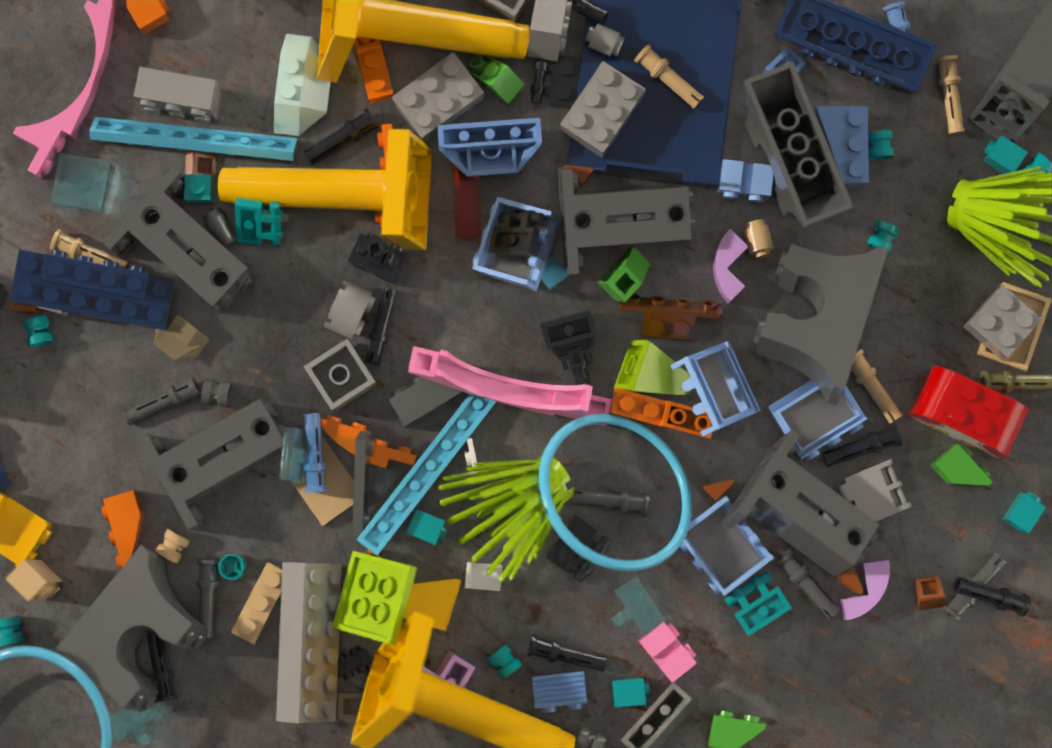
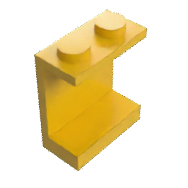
[0,492,53,567]

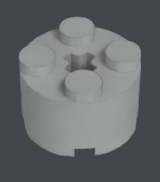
[323,280,376,339]

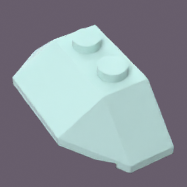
[274,34,331,137]

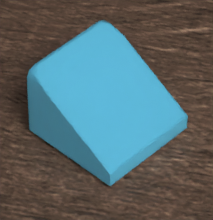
[540,255,569,291]

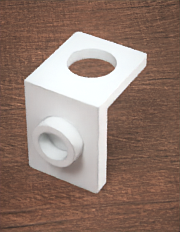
[464,438,477,467]
[465,562,503,591]

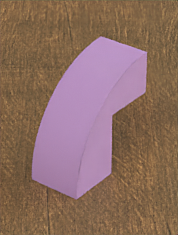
[713,229,749,304]
[840,560,890,620]

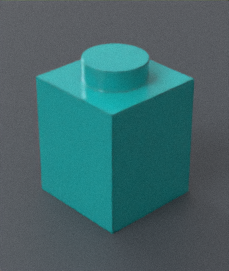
[983,136,1028,174]
[184,174,215,205]
[1002,492,1046,534]
[406,509,448,545]
[611,677,650,707]

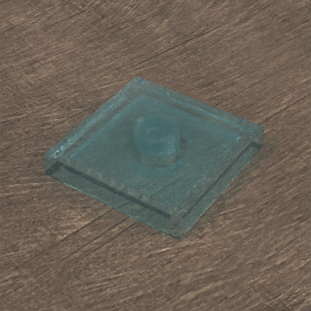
[50,153,112,213]
[280,427,307,483]

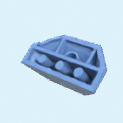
[437,118,542,177]

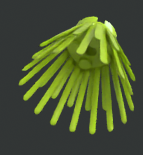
[947,166,1052,288]
[438,456,574,582]

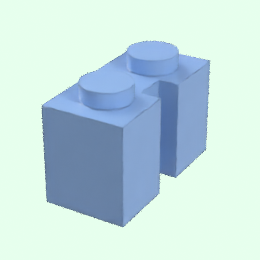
[718,159,774,203]

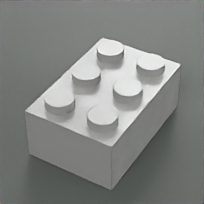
[391,52,484,143]
[560,61,646,158]
[134,66,223,123]

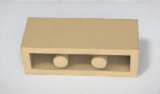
[6,560,63,601]
[231,562,282,644]

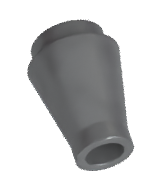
[202,207,236,247]

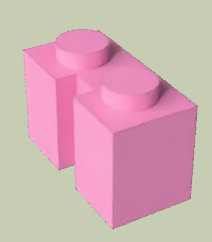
[639,621,696,683]

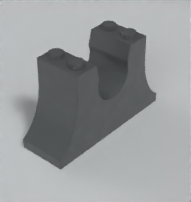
[743,61,853,228]
[753,244,888,406]
[40,545,209,712]

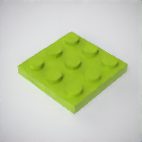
[332,551,417,646]

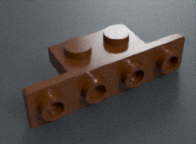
[619,294,722,340]

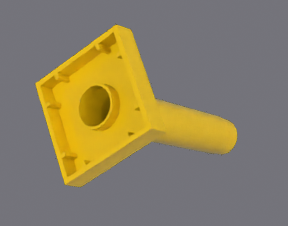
[316,0,530,83]
[218,129,433,251]
[350,611,575,748]

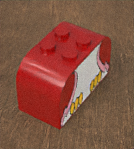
[906,366,1029,460]

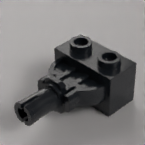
[348,232,408,285]
[540,309,597,386]

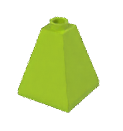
[614,340,691,396]

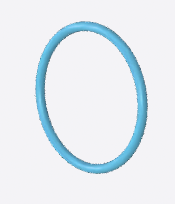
[539,414,692,571]
[0,646,113,748]

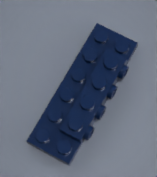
[774,0,937,94]
[9,249,175,331]

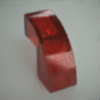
[454,167,481,238]

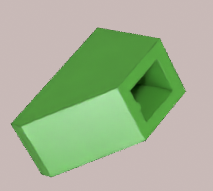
[467,55,525,104]
[597,246,650,302]
[930,443,993,487]
[707,710,766,748]

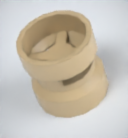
[155,529,190,564]

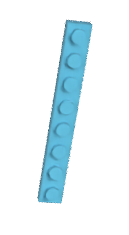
[89,117,297,161]
[356,394,496,556]

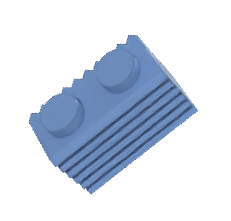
[532,671,587,713]

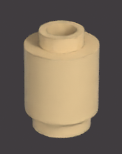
[743,219,774,259]

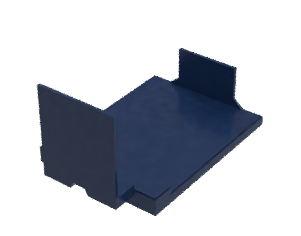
[567,0,742,189]

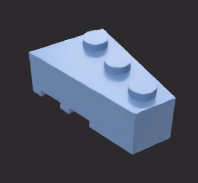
[814,106,869,188]

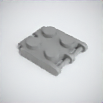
[837,459,912,522]

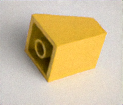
[404,579,462,631]

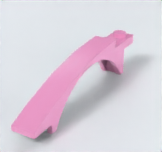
[13,0,117,179]
[408,346,612,426]

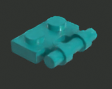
[235,198,283,246]
[724,571,792,636]

